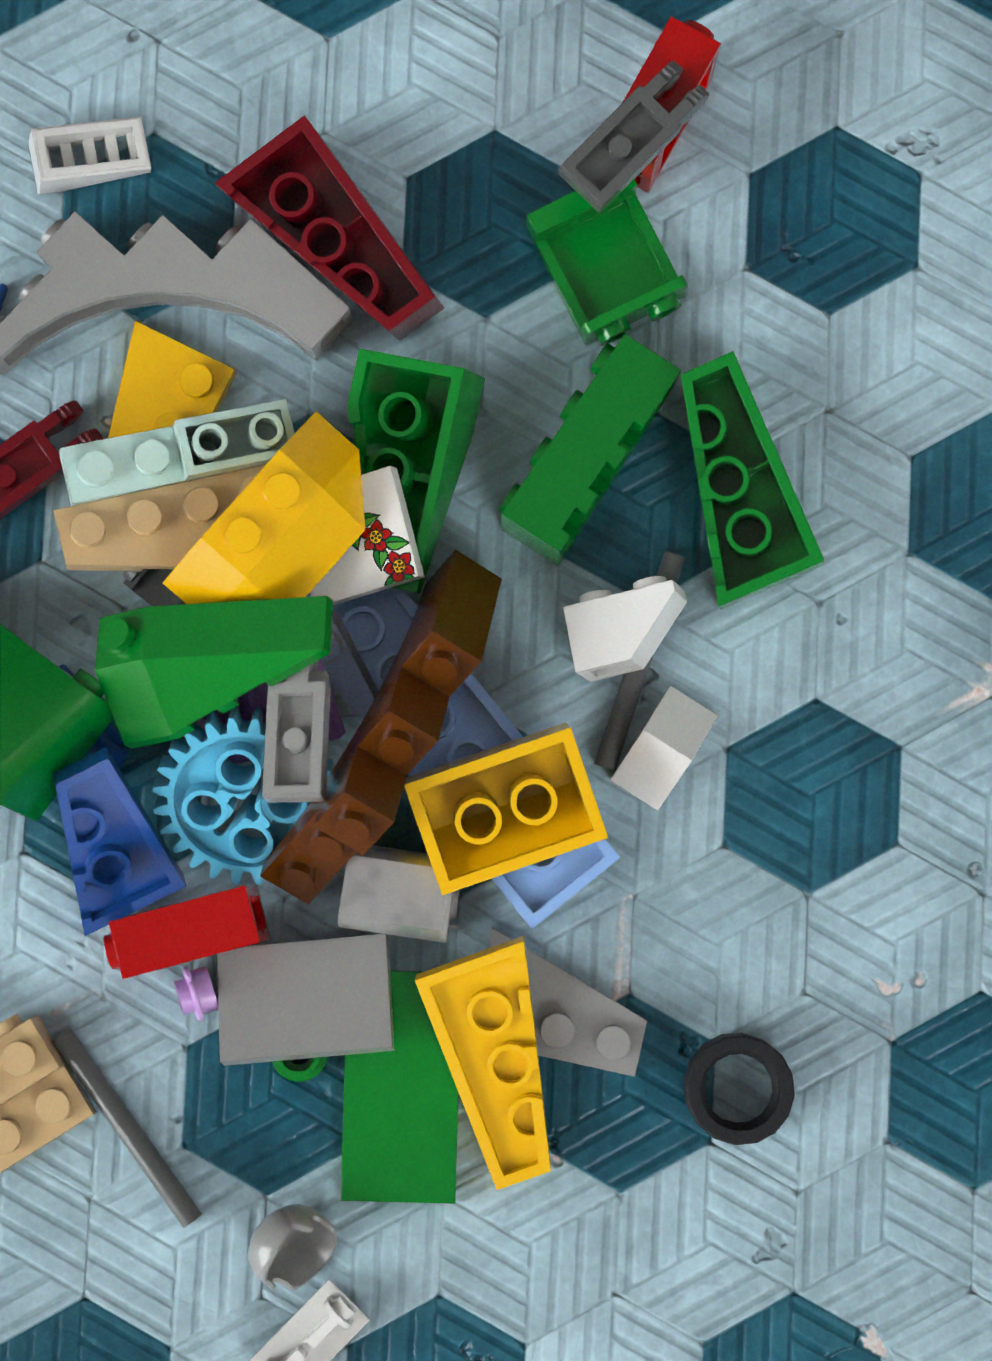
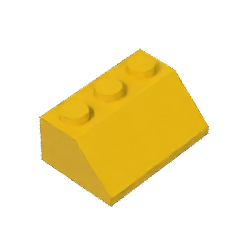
[404,722,608,895]

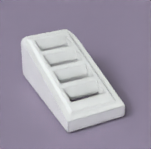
[29,116,151,194]

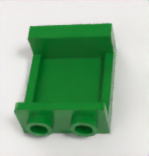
[526,179,688,346]

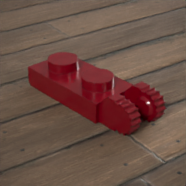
[0,400,104,519]

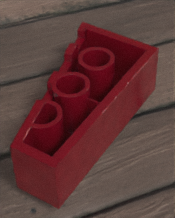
[214,115,444,341]

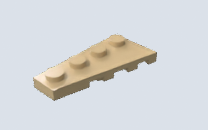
[53,464,266,572]

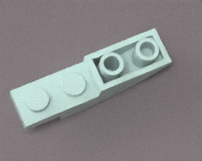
[59,399,295,506]

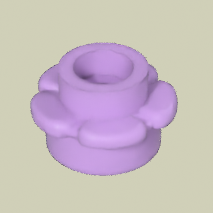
[174,966,218,1021]

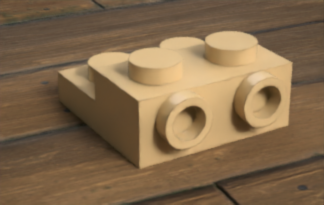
[0,1014,97,1173]

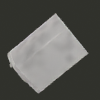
[338,845,460,943]

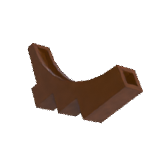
[260,549,502,904]

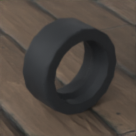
[683,1032,795,1145]

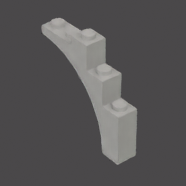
[0,211,354,376]

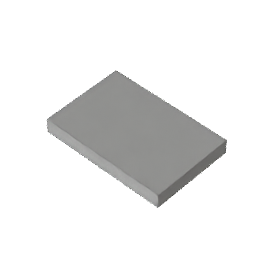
[217,934,395,1066]

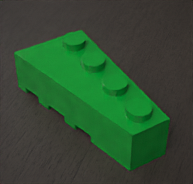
[498,334,682,566]
[681,351,825,610]

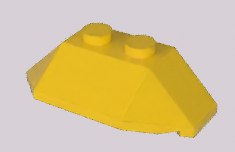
[163,411,365,604]

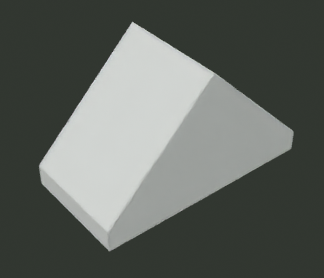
[610,686,718,811]

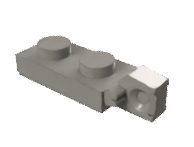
[262,661,331,803]

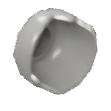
[247,1204,338,1290]

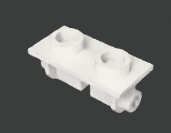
[249,1279,370,1361]

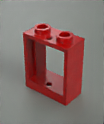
[622,16,721,193]
[103,885,271,979]

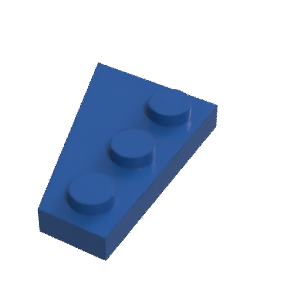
[54,747,186,936]

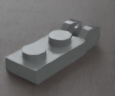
[558,60,710,213]

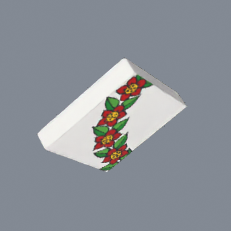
[310,466,425,605]

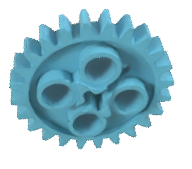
[152,707,334,885]

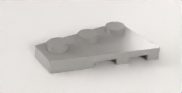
[488,927,647,1077]

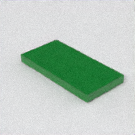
[340,970,459,1204]

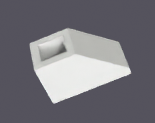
[563,576,687,682]

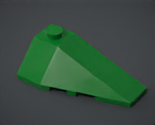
[95,596,333,749]

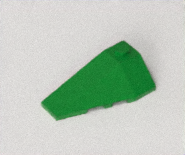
[347,348,485,594]

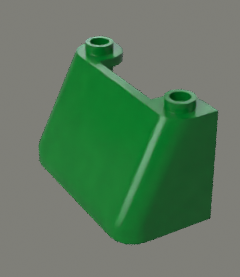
[0,624,113,822]

